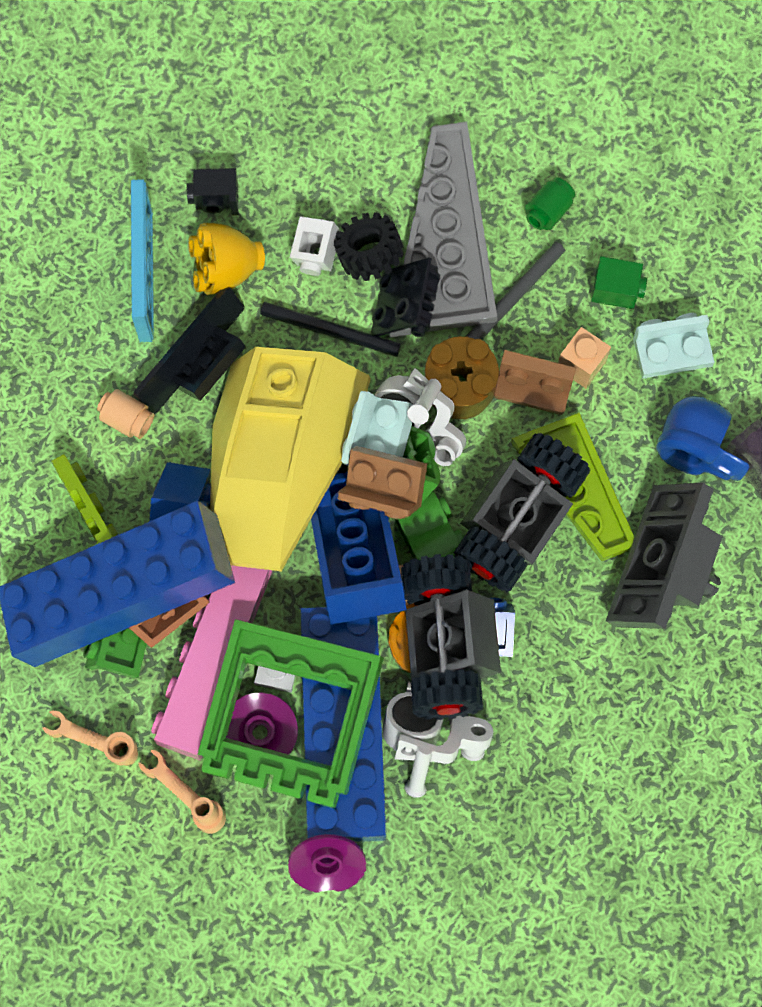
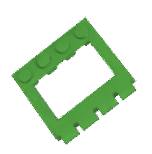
[198,619,384,808]

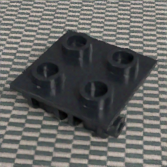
[371,257,441,337]

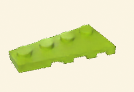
[511,413,635,561]

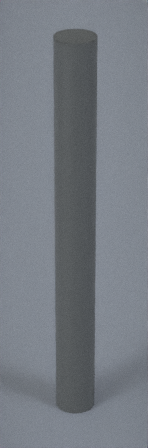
[465,242,565,340]

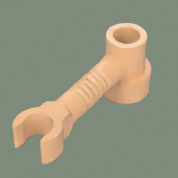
[42,711,138,766]
[139,750,226,834]

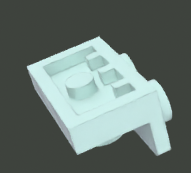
[633,313,715,379]
[341,391,413,466]

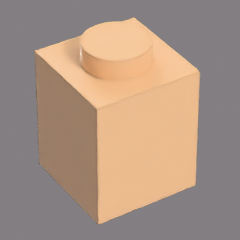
[558,327,611,388]

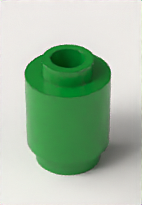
[525,177,576,230]

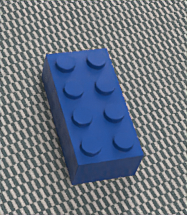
[311,472,406,625]

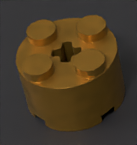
[424,336,499,419]

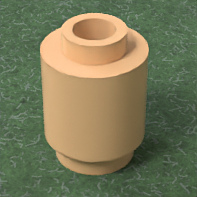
[97,389,155,439]

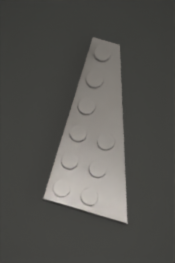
[390,122,497,337]

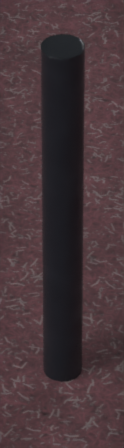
[260,301,402,357]

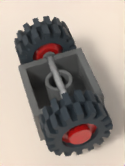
[453,433,590,592]
[401,554,501,720]

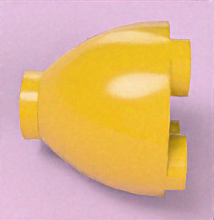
[188,223,265,295]

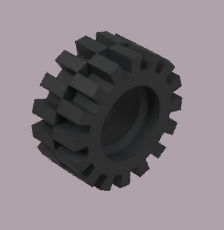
[334,212,404,281]

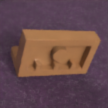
[494,350,576,415]
[338,446,427,519]

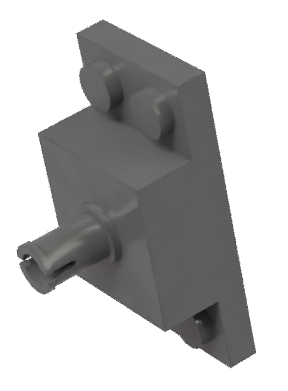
[606,483,723,629]

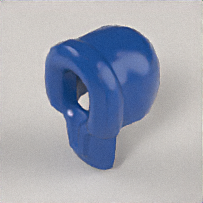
[656,396,750,481]

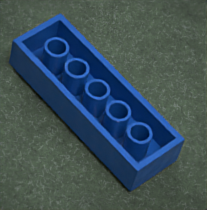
[0,501,235,667]
[301,607,386,842]

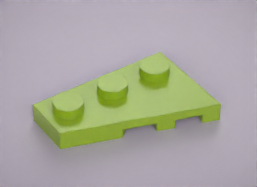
[51,454,119,544]

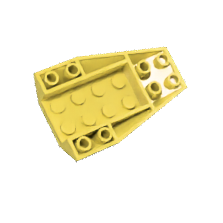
[210,347,371,571]

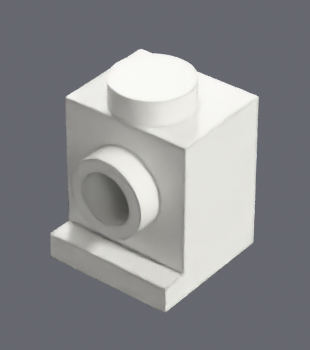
[290,217,341,276]

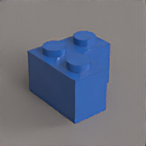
[149,462,211,522]

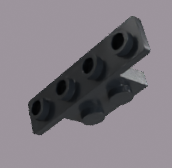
[134,287,246,415]

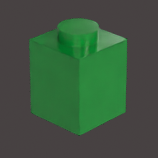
[591,256,647,309]

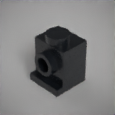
[187,168,239,215]

